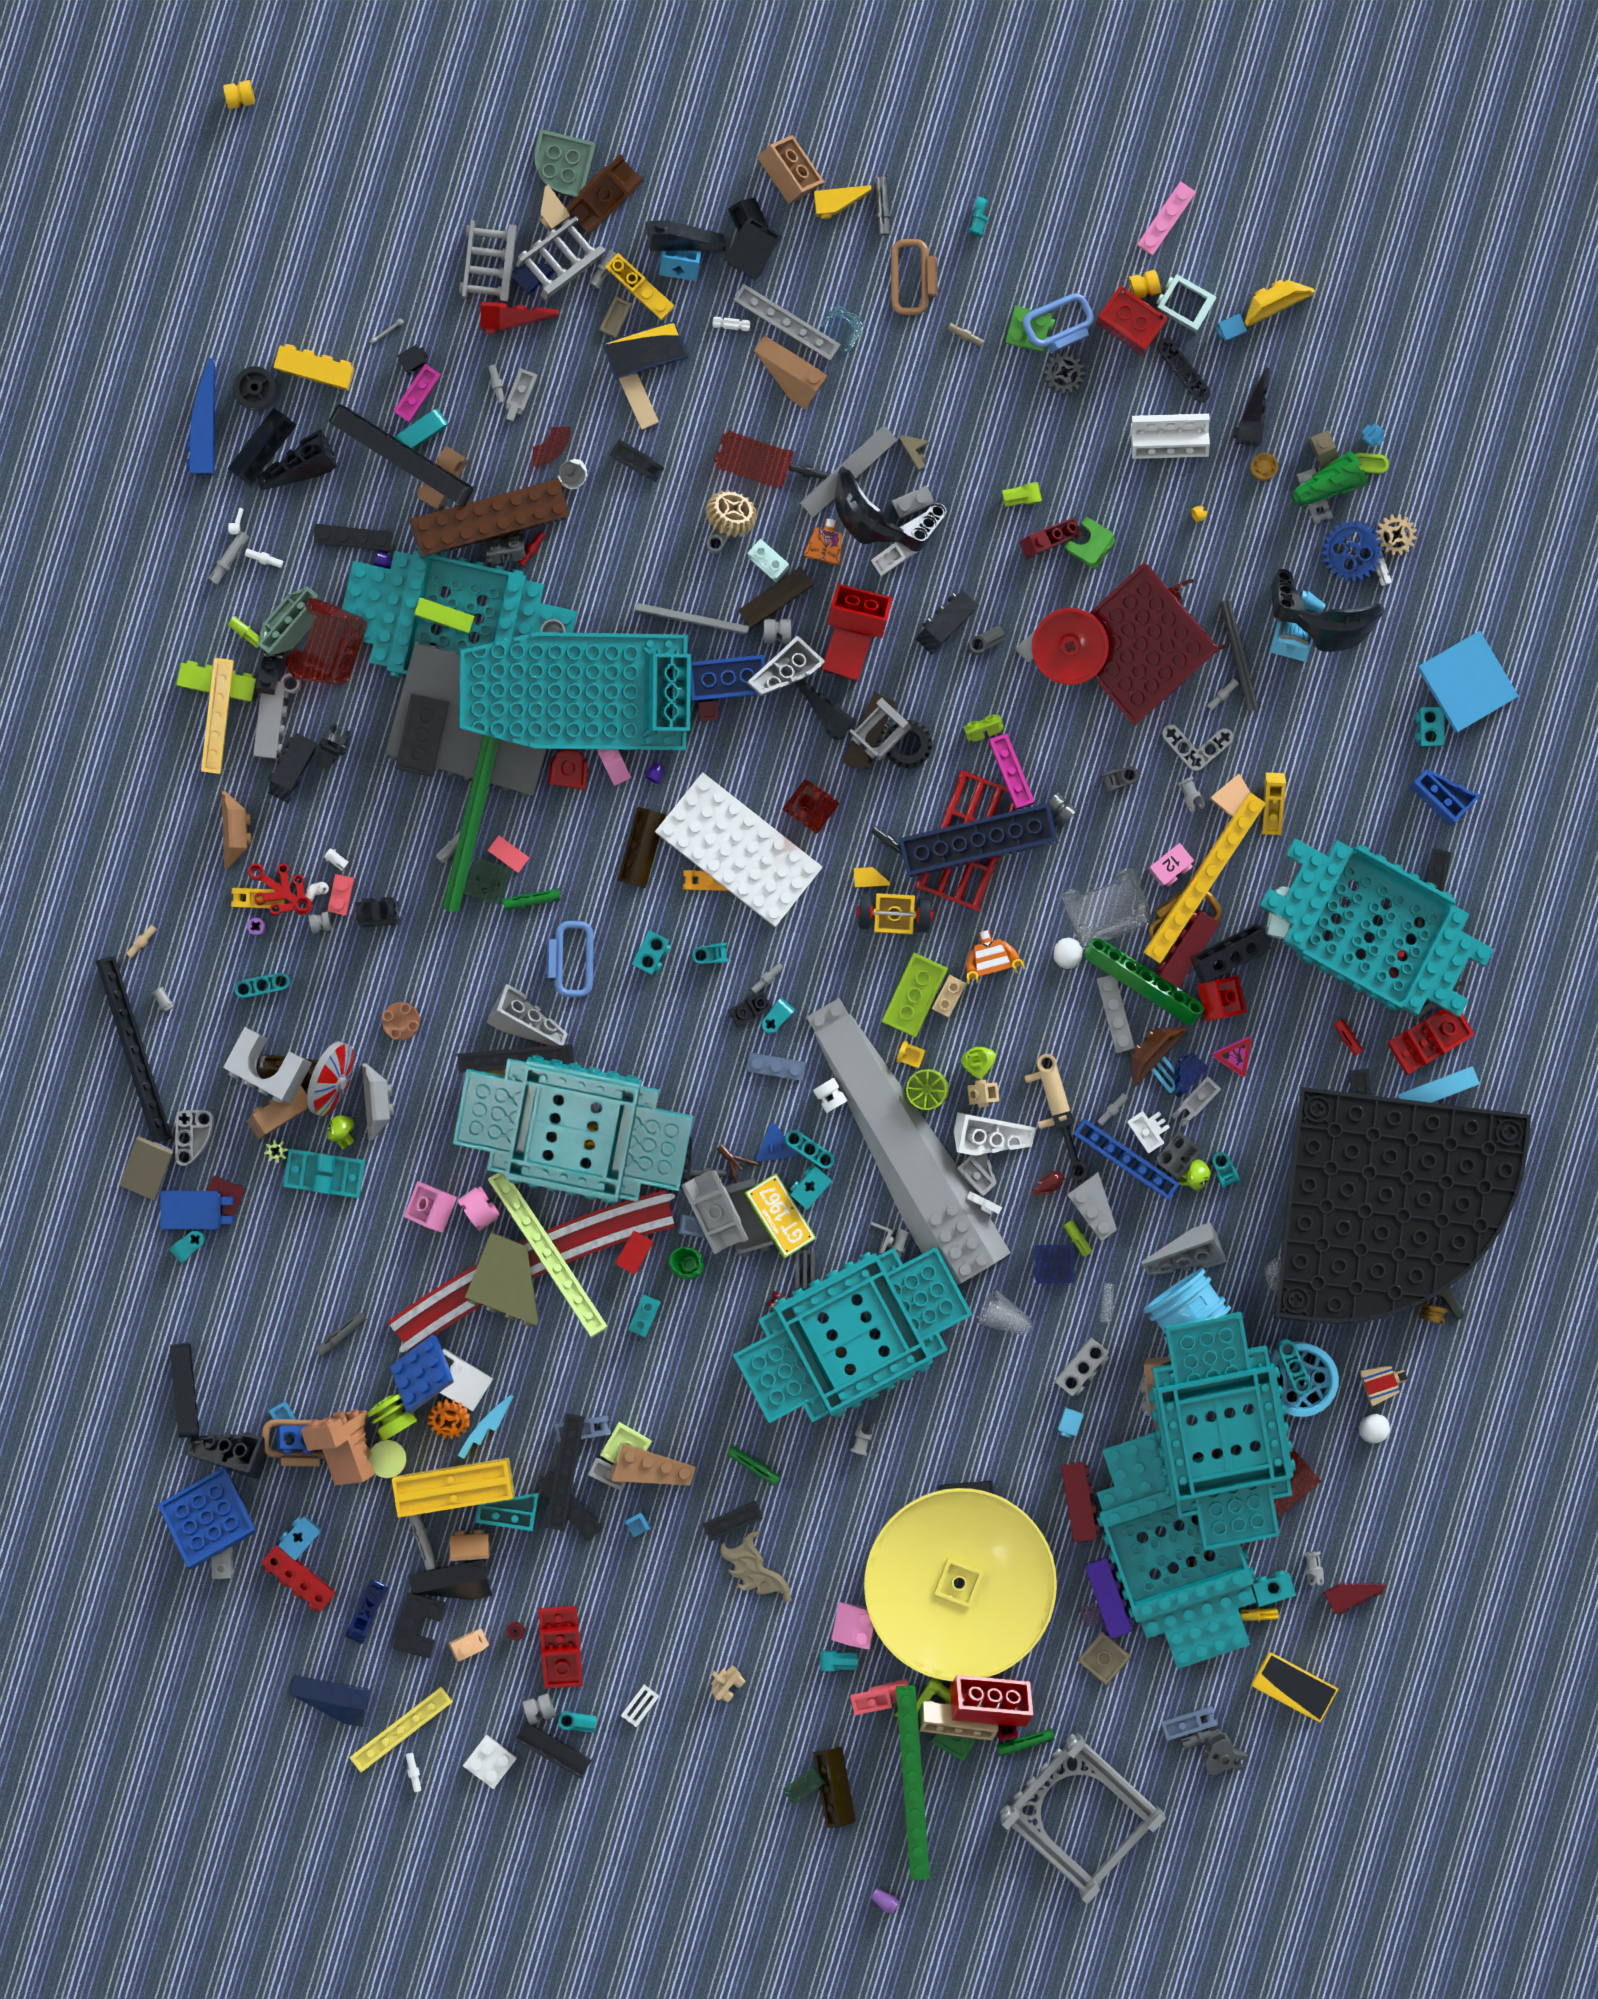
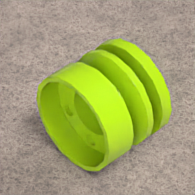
[366,1394,417,1441]

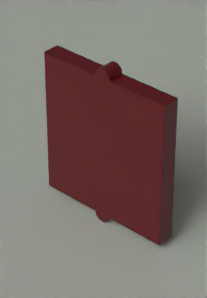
[206,1176,245,1216]

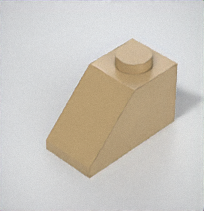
[540,185,571,230]

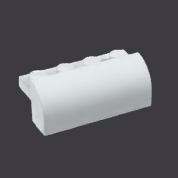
[1131,414,1210,459]

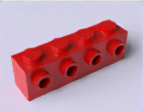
[261,1543,337,1612]

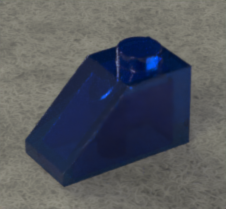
[512,263,555,296]
[1174,1052,1208,1098]

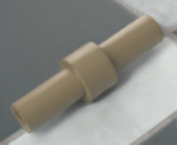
[947,323,985,347]

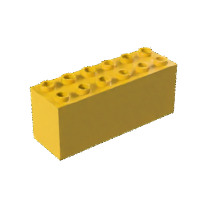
[392,1458,515,1518]

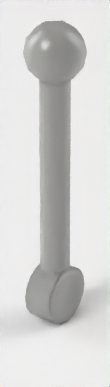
[369,318,404,345]

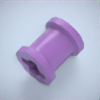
[247,918,266,935]

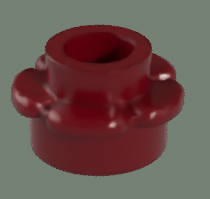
[506,1621,525,1640]

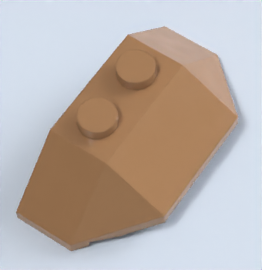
[222,791,252,869]

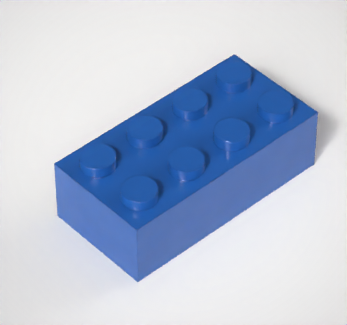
[691,655,768,702]

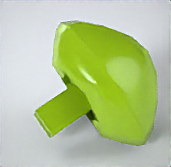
[961,1047,996,1079]
[327,1115,355,1150]
[1179,1159,1210,1191]

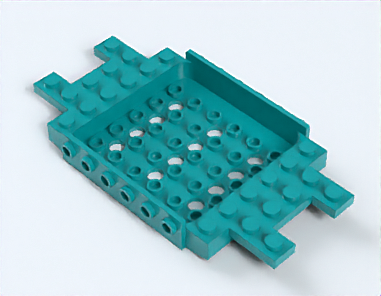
[1259,838,1494,1017]

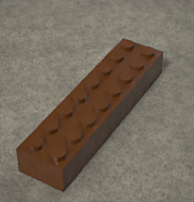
[410,479,570,559]

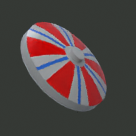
[307,1041,354,1116]

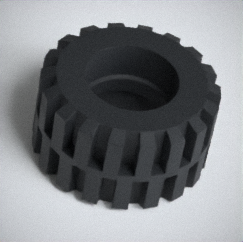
[884,720,932,769]

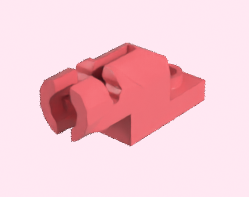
[851,1679,908,1715]

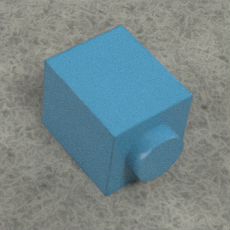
[1216,314,1247,343]

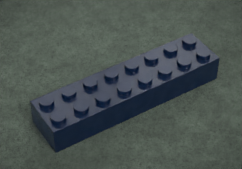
[899,803,1059,878]

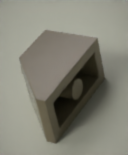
[1308,430,1339,470]

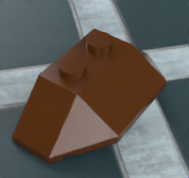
[1131,1027,1188,1088]

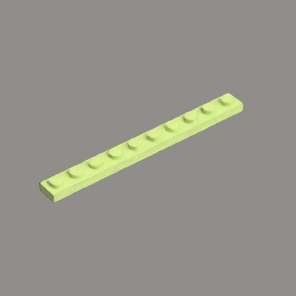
[488,1173,607,1338]

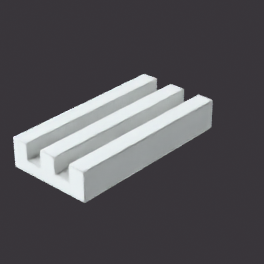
[621,1685,659,1727]

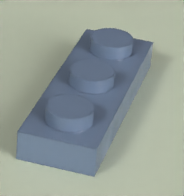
[746,1052,806,1081]

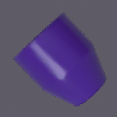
[373,551,393,569]
[645,763,664,784]

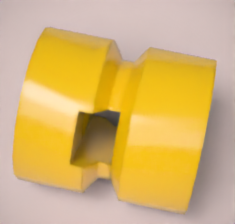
[223,80,255,109]
[1129,269,1161,299]

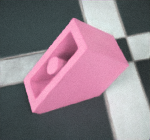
[597,749,631,786]

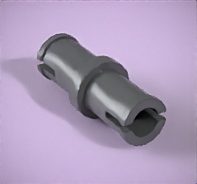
[1181,1725,1220,1751]

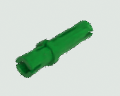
[502,888,561,911]
[727,1445,781,1487]
[996,1728,1055,1757]

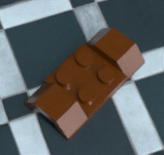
[565,154,643,234]

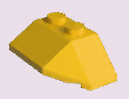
[1244,280,1315,328]

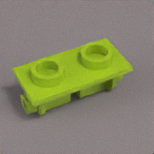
[963,714,1005,742]

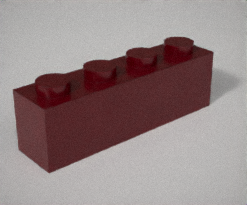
[1156,909,1220,988]
[1060,1461,1100,1542]

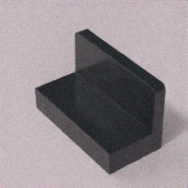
[728,198,769,233]

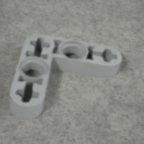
[1162,725,1234,771]

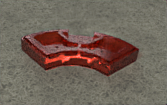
[533,427,571,467]

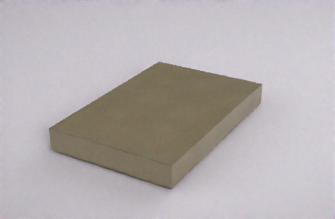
[119,1136,173,1200]

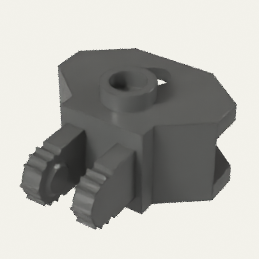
[1201,1732,1248,1775]

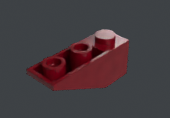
[1019,517,1082,559]
[1323,1583,1387,1615]

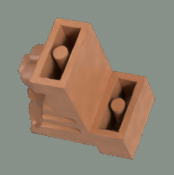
[300,1409,375,1485]

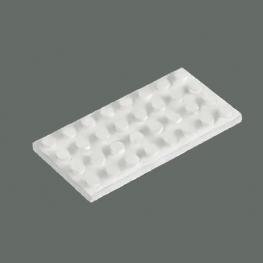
[655,772,823,927]

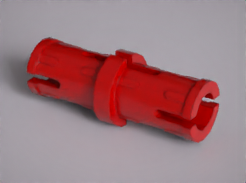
[1333,1018,1364,1056]

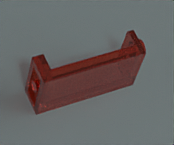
[714,430,794,490]

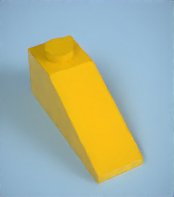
[814,185,872,219]
[1262,773,1286,835]

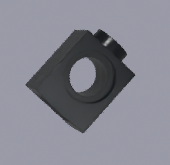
[397,344,428,375]

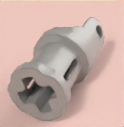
[1177,776,1205,813]
[850,1419,875,1456]
[1304,1551,1324,1586]

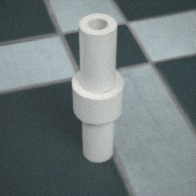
[245,549,284,568]
[405,1753,421,1792]

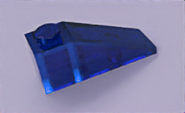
[345,1580,388,1644]

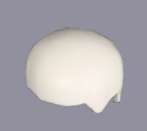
[1054,938,1083,969]
[1358,1414,1390,1443]

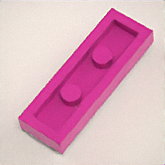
[393,364,441,423]

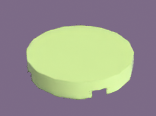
[368,1440,407,1478]

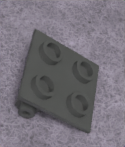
[485,533,526,565]

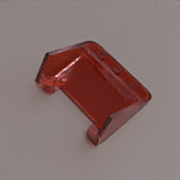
[285,598,367,685]

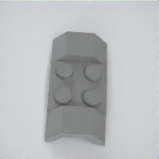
[681,1170,748,1254]

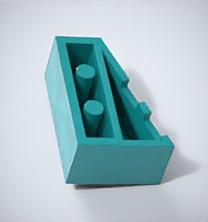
[475,1493,539,1531]

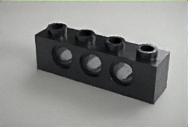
[1191,924,1271,983]

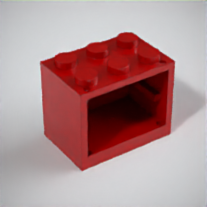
[1096,285,1168,356]

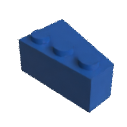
[1409,769,1481,826]

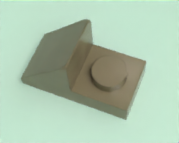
[899,435,929,472]

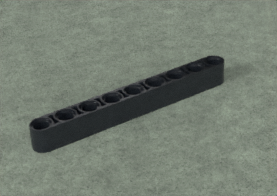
[329,404,474,506]

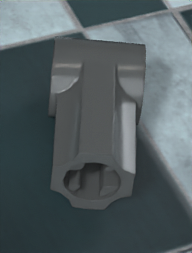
[967,625,1006,655]

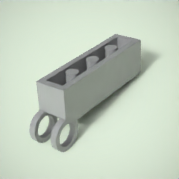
[253,673,302,760]

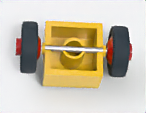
[856,893,933,935]

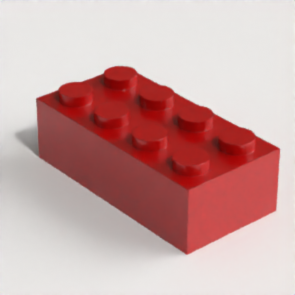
[950,1675,1033,1727]

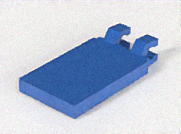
[160,1190,234,1229]

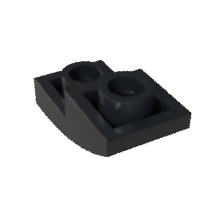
[728,991,772,1027]

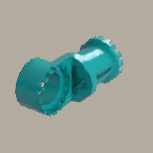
[967,196,989,237]

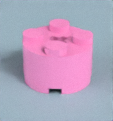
[457,1186,500,1231]

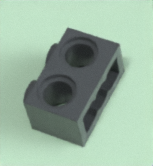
[1155,1131,1202,1180]

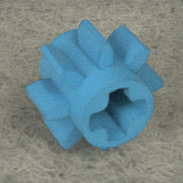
[1361,423,1385,447]

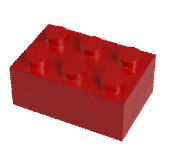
[827,583,893,638]

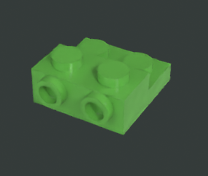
[1005,305,1055,353]

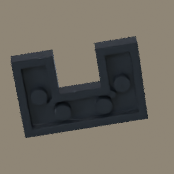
[393,1592,446,1659]

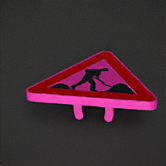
[1212,1037,1252,1077]

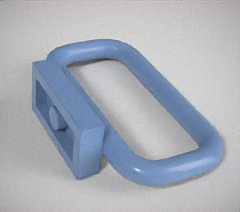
[1023,293,1094,354]
[546,921,594,998]

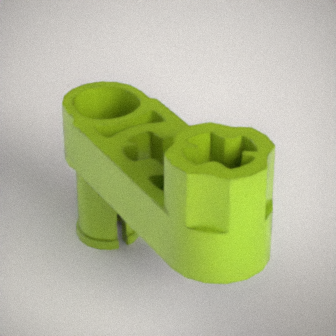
[894,1677,951,1718]

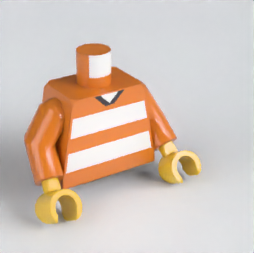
[966,930,1025,984]

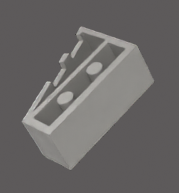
[1066,1172,1117,1241]

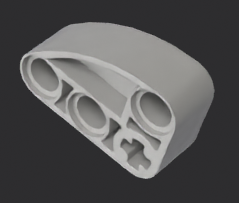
[175,1110,214,1166]

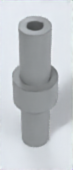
[488,365,506,404]
[1207,679,1239,711]
[751,963,784,994]
[1097,1093,1128,1126]

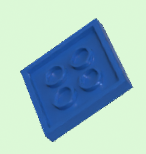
[390,1335,454,1414]

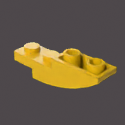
[605,253,675,321]

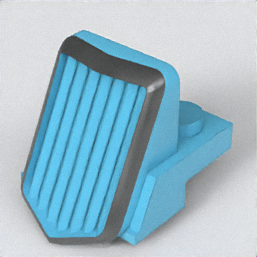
[1269,620,1313,662]

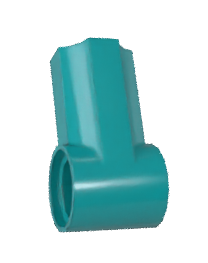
[820,1650,858,1671]
[558,1711,596,1733]

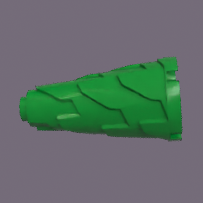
[1291,451,1367,506]

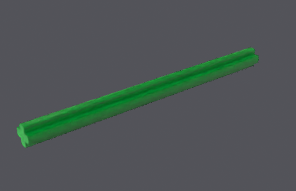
[442,735,500,912]

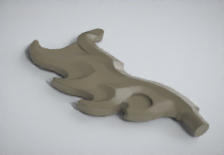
[721,1531,792,1602]

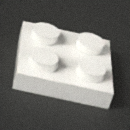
[463,1734,517,1789]

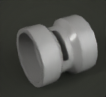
[309,911,332,934]

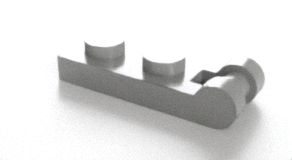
[1296,468,1333,525]

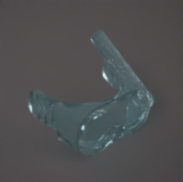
[822,305,864,353]

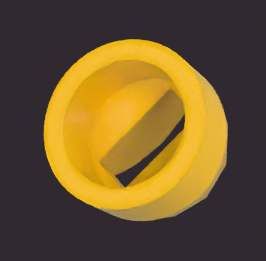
[1191,506,1207,523]

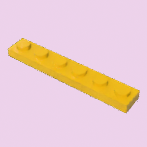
[201,658,234,774]

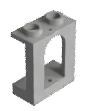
[850,698,912,761]

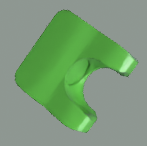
[1065,517,1115,569]

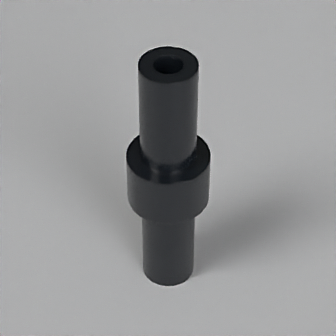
[789,463,828,480]
[871,826,902,855]

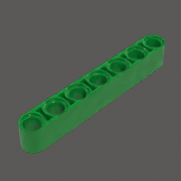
[1084,937,1204,1025]

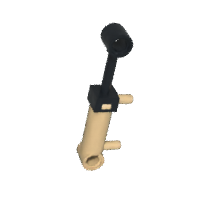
[1025,1054,1088,1180]

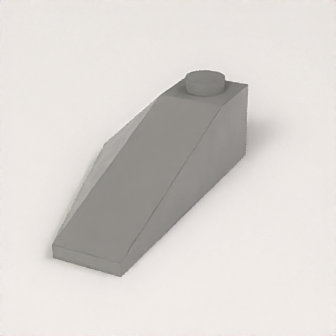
[747,636,825,696]
[487,984,568,1046]
[1141,1222,1227,1276]

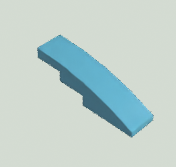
[1398,1066,1479,1103]
[458,1395,514,1459]

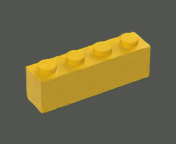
[273,344,355,391]

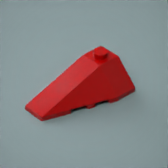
[481,302,559,334]

